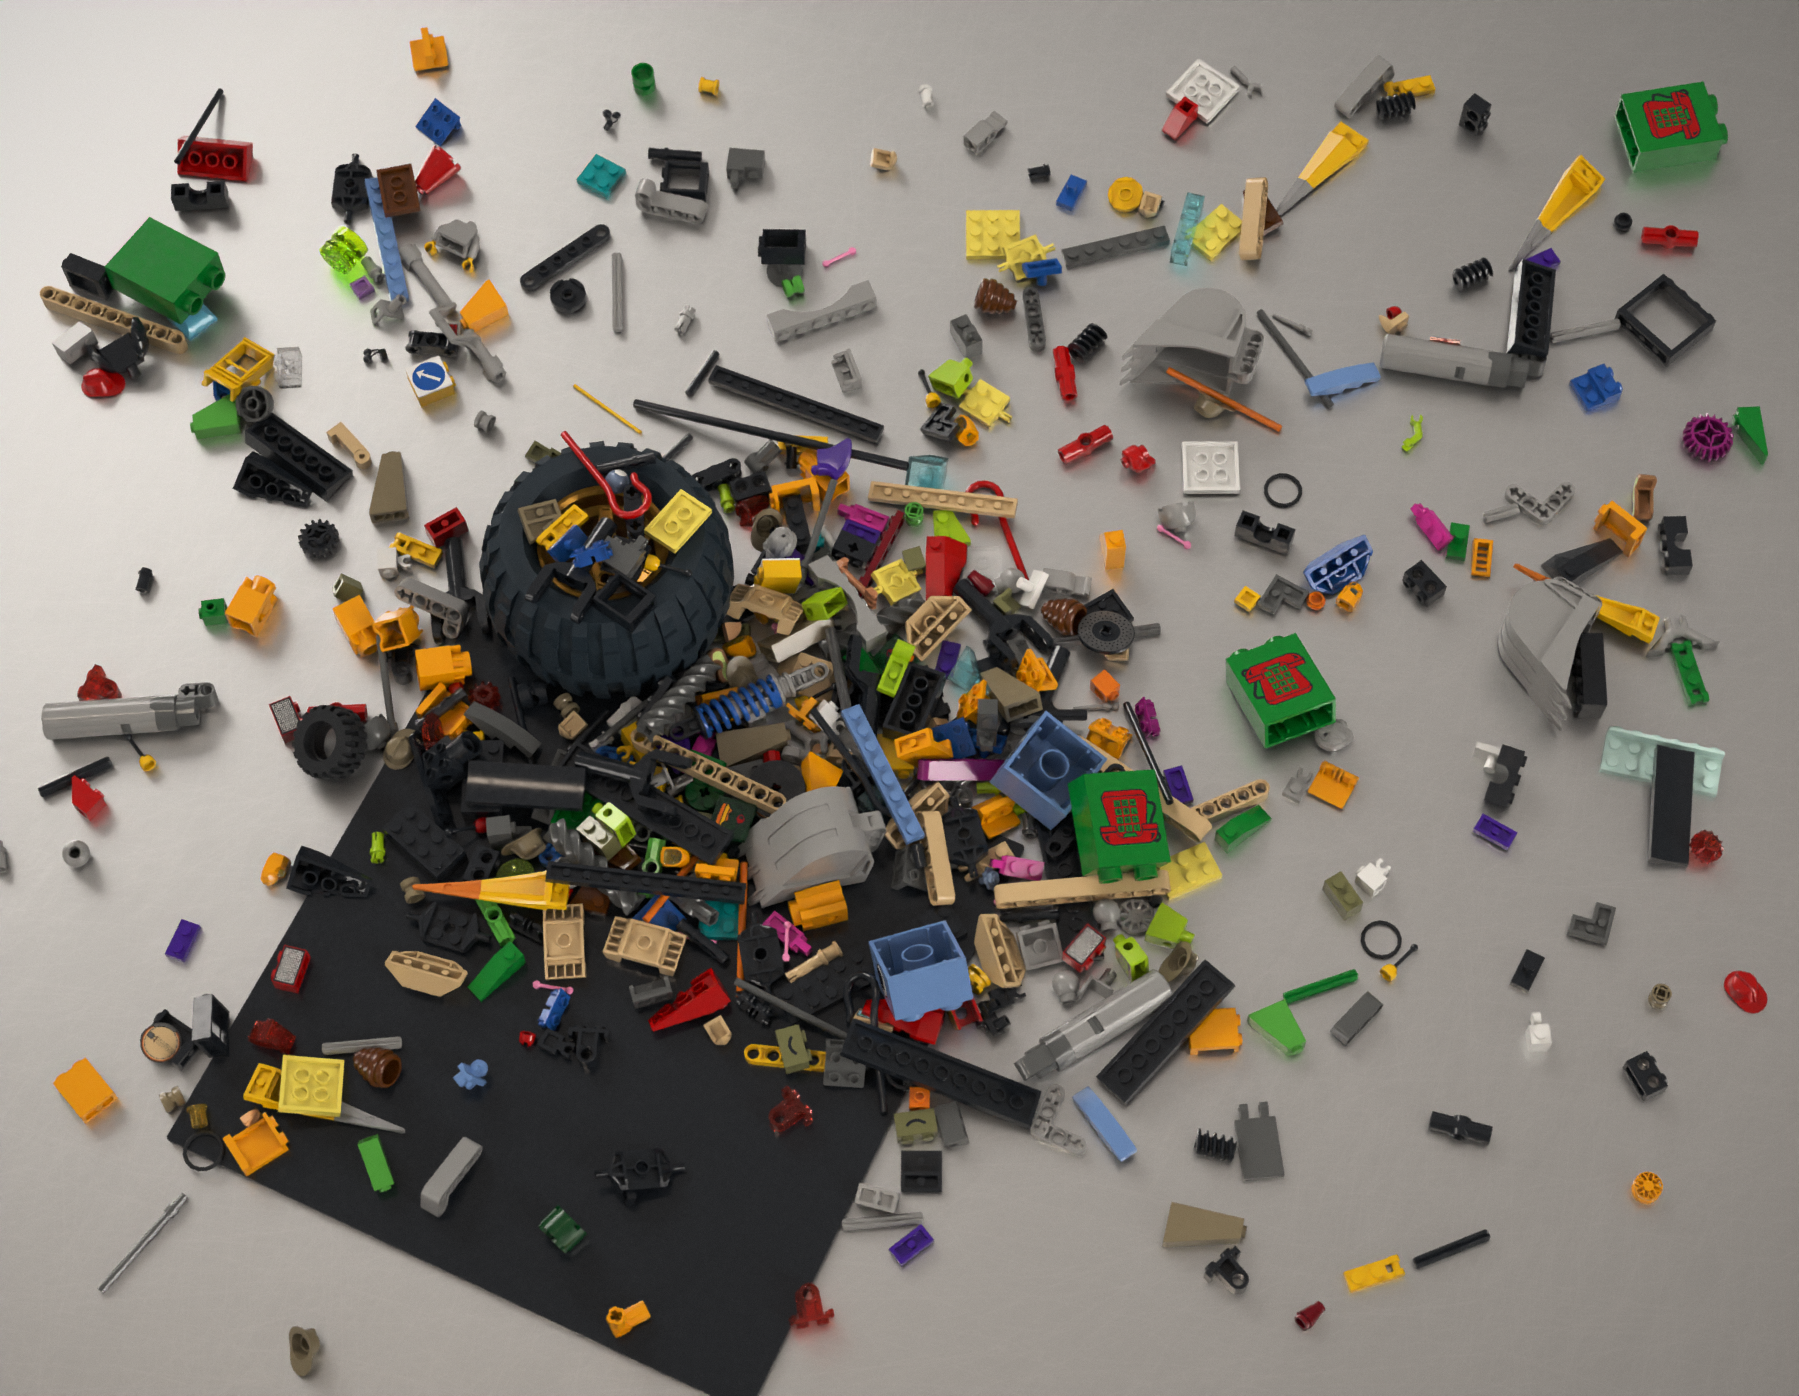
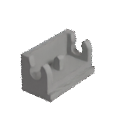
[831,349,862,393]
[854,1183,900,1213]

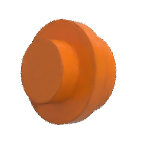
[1306,591,1325,610]

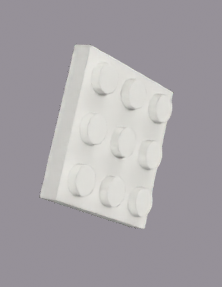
[1166,59,1240,124]
[1182,441,1240,494]

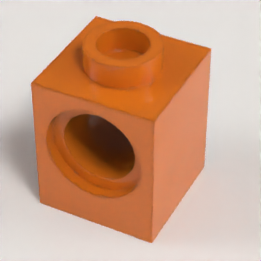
[1090,669,1120,703]
[909,1087,930,1111]

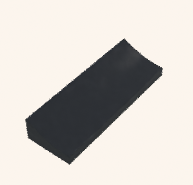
[1507,259,1556,358]
[245,413,353,502]
[1648,744,1695,866]
[465,760,587,812]

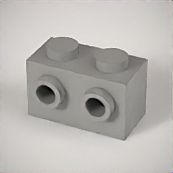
[52,321,99,364]

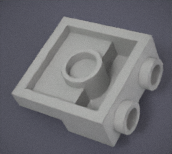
[1015,920,1064,971]

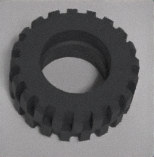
[292,705,368,780]

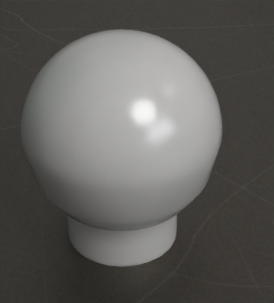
[994,568,1025,594]
[62,840,90,867]
[1093,899,1120,932]
[1052,970,1080,1004]

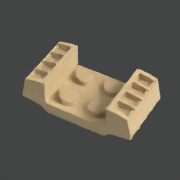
[726,584,804,635]
[543,903,586,980]
[603,916,687,976]

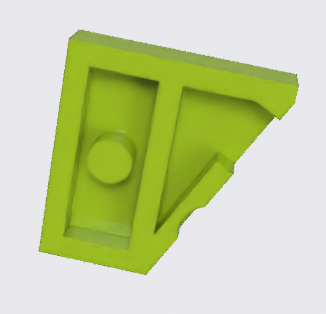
[933,510,971,546]

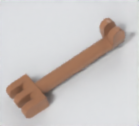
[836,557,878,609]

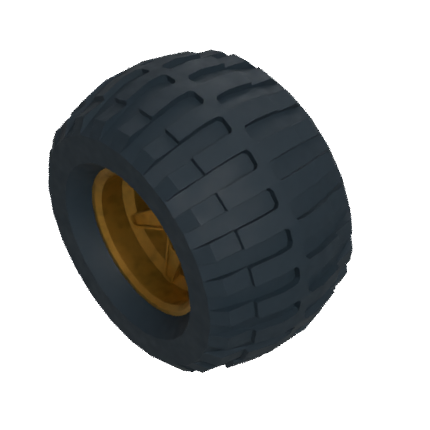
[479,441,734,700]

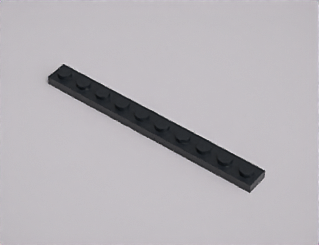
[708,365,884,444]
[545,861,746,905]

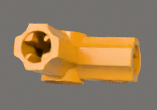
[606,1300,651,1338]

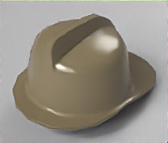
[1194,389,1236,418]
[750,508,783,552]
[726,656,759,689]
[383,729,421,770]
[501,828,546,860]
[1158,941,1199,983]
[289,1326,320,1376]

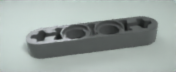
[1022,287,1046,352]

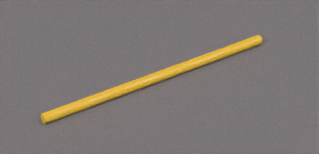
[573,384,642,434]

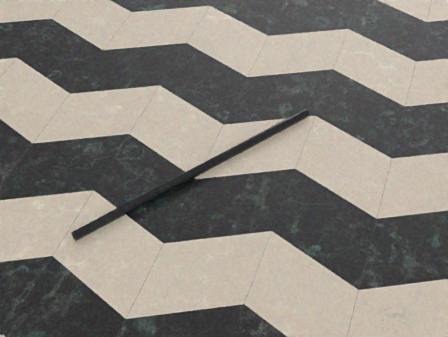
[633,399,909,471]

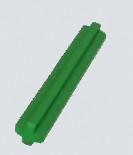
[1282,969,1359,1004]

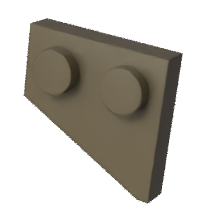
[518,499,561,545]

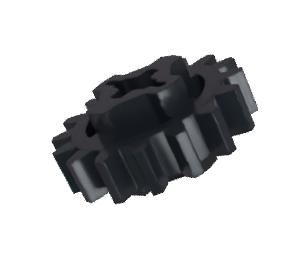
[298,519,340,559]

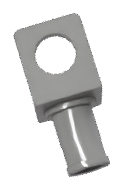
[370,294,406,325]
[651,763,693,790]
[1077,968,1117,1001]

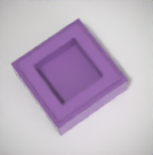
[349,275,375,300]

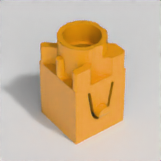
[797,448,850,502]
[225,575,278,637]
[332,595,379,657]
[372,605,423,652]
[415,645,472,691]
[788,880,848,931]

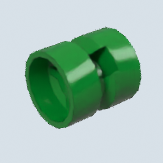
[631,63,656,96]

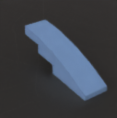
[1304,362,1381,396]
[1072,1086,1137,1162]

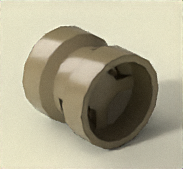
[554,693,580,719]
[400,877,425,904]
[1648,984,1672,1009]
[159,1086,186,1113]

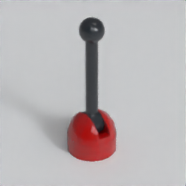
[445,817,487,836]

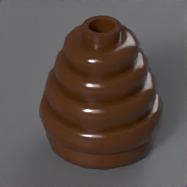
[973,278,1017,314]
[1041,598,1087,636]
[353,1048,402,1088]

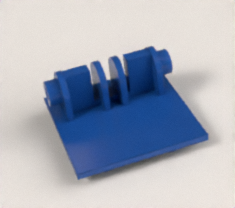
[415,98,461,146]
[931,717,977,759]
[632,895,686,932]

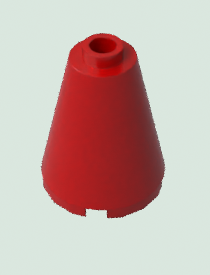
[415,145,461,195]

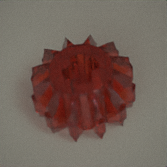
[468,681,501,710]
[1689,830,1724,864]

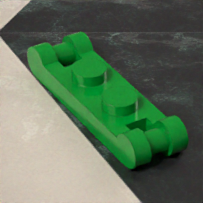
[1670,640,1709,705]

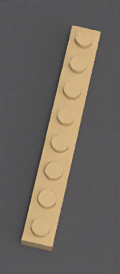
[868,481,1018,519]

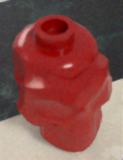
[1120,445,1156,473]

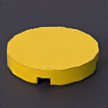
[1108,177,1143,213]

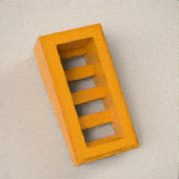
[1471,538,1493,578]

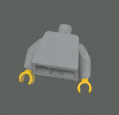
[424,220,479,273]

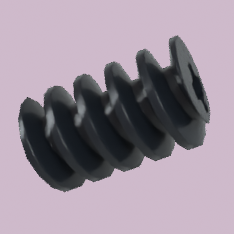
[1376,91,1416,120]
[1452,257,1493,291]
[1068,323,1108,363]
[1194,1128,1238,1163]

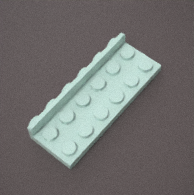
[1599,726,1725,797]

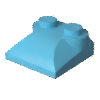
[166,304,218,341]

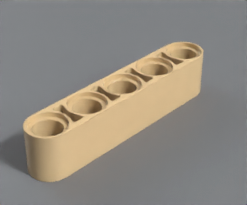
[1239,177,1268,261]
[1191,779,1270,824]
[916,811,955,906]

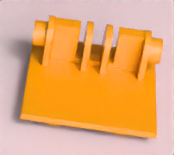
[1307,760,1359,809]

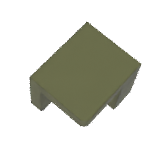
[902,546,926,574]
[332,573,363,602]
[993,588,1021,615]

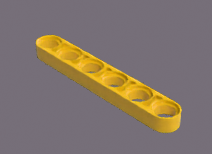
[744,1044,826,1072]

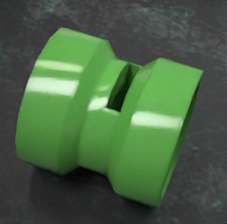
[781,275,805,298]
[905,502,923,527]

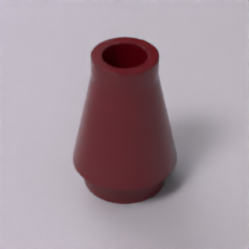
[967,569,995,596]
[1294,1301,1325,1330]

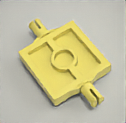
[997,234,1055,282]
[959,379,1012,428]
[871,559,923,606]

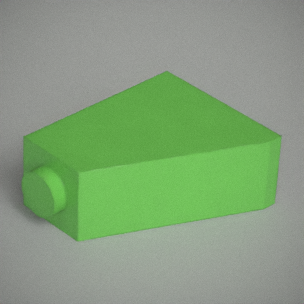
[190,394,241,440]
[1247,999,1306,1055]
[358,1134,394,1193]

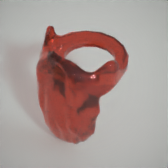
[735,495,770,527]
[422,712,444,751]

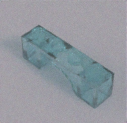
[1170,192,1205,266]

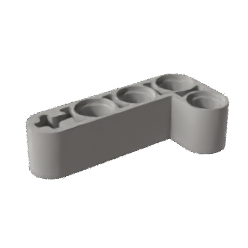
[1334,55,1395,118]
[635,178,708,224]
[395,577,469,639]
[420,1136,483,1217]

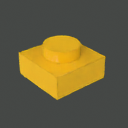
[1234,586,1261,613]

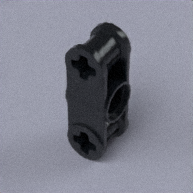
[405,330,458,357]
[692,458,742,492]
[623,484,645,541]

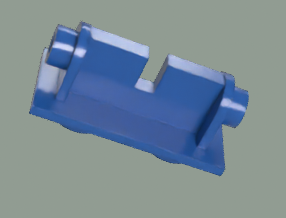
[570,539,613,568]
[538,988,570,1031]

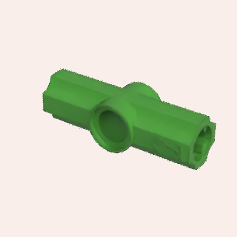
[640,838,666,899]
[475,899,516,946]

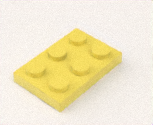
[1184,204,1242,261]
[644,489,712,554]
[1157,842,1222,900]

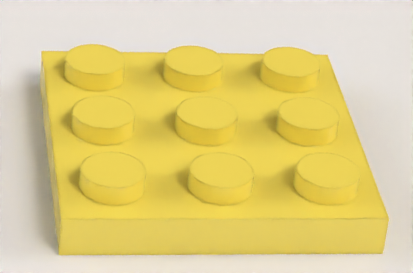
[966,210,1020,260]
[278,1055,344,1117]

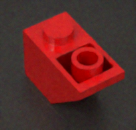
[1161,96,1199,140]
[72,775,107,822]

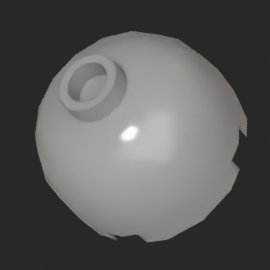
[1158,502,1196,533]

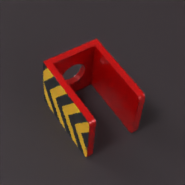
[946,997,983,1031]

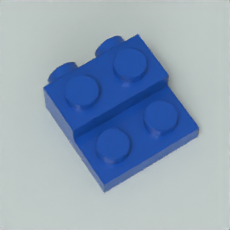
[1569,364,1623,412]

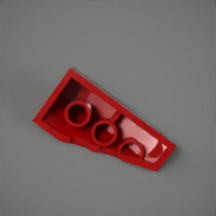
[926,536,967,600]
[648,967,731,1031]
[862,999,946,1045]

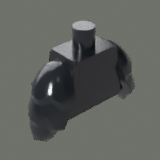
[86,317,149,379]

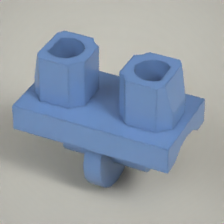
[453,1059,488,1090]

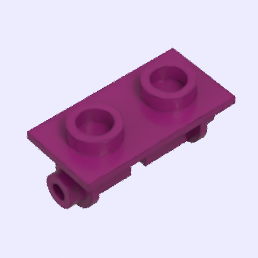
[1135,697,1161,738]

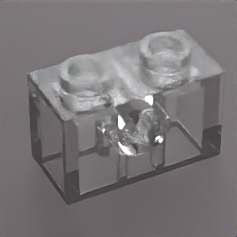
[274,347,302,389]

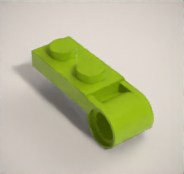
[876,639,916,698]

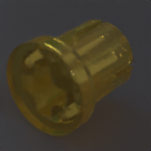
[186,1104,208,1129]

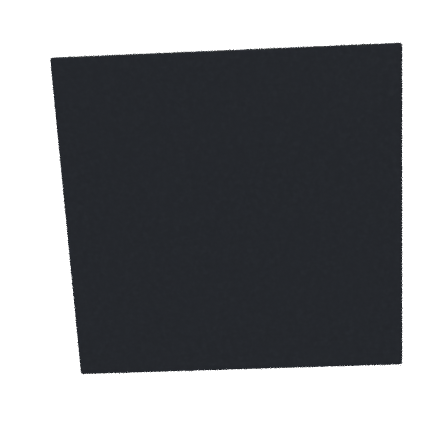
[167,612,1024,1396]

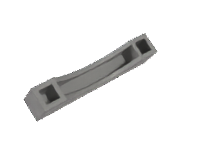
[767,280,877,341]
[808,555,888,653]

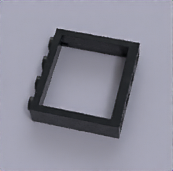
[1615,274,1716,367]

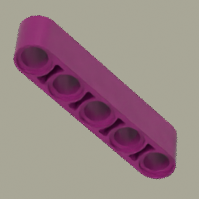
[917,759,1005,781]

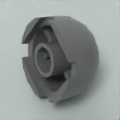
[236,386,274,422]
[364,714,391,751]

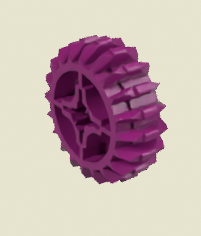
[1682,413,1734,462]

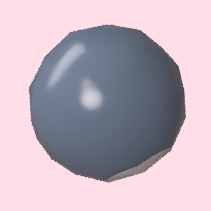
[605,469,629,494]

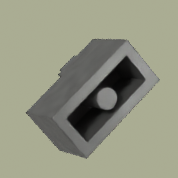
[726,148,765,188]
[950,314,982,359]
[601,535,649,579]
[976,699,998,752]
[486,815,532,851]

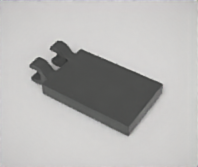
[1234,1102,1285,1181]

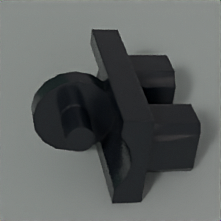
[975,999,1011,1036]

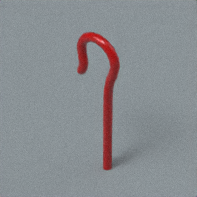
[561,431,652,519]
[965,480,1029,580]

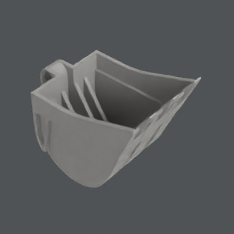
[1120,288,1264,395]
[1498,577,1602,731]
[738,786,886,908]

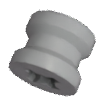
[474,410,496,433]

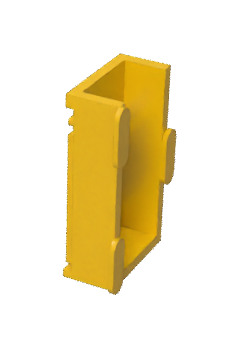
[201,337,274,402]

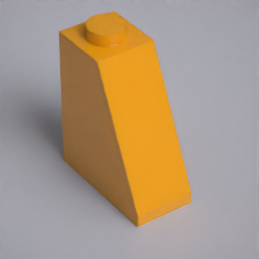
[459,279,509,332]
[1099,530,1126,570]
[801,751,843,792]

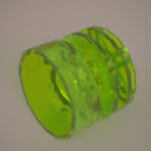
[319,226,368,274]

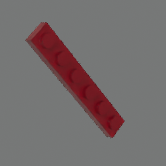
[851,510,905,610]

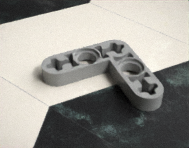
[1504,482,1575,525]
[1030,1084,1086,1157]

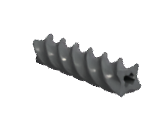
[818,591,925,663]
[636,655,722,743]
[543,818,646,916]

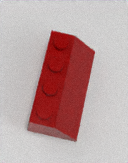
[177,135,253,181]

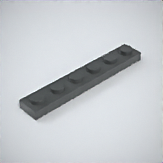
[1061,225,1170,268]

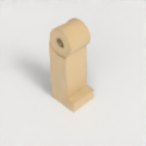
[326,422,372,470]

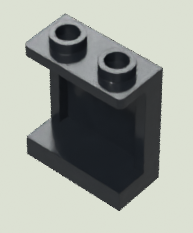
[140,1009,200,1072]

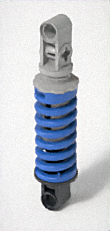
[668,662,829,742]

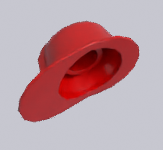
[81,368,125,397]
[1724,971,1768,1013]

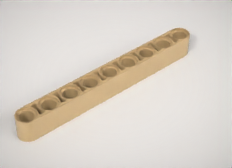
[39,286,188,354]
[631,729,786,814]
[1077,734,1212,842]
[994,870,1171,909]

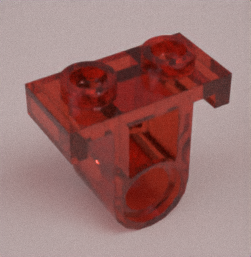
[77,664,122,701]
[248,1019,296,1055]
[769,1085,813,1132]
[789,1283,835,1329]

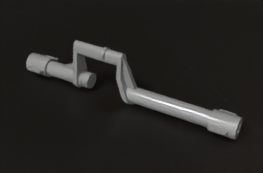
[399,244,506,382]

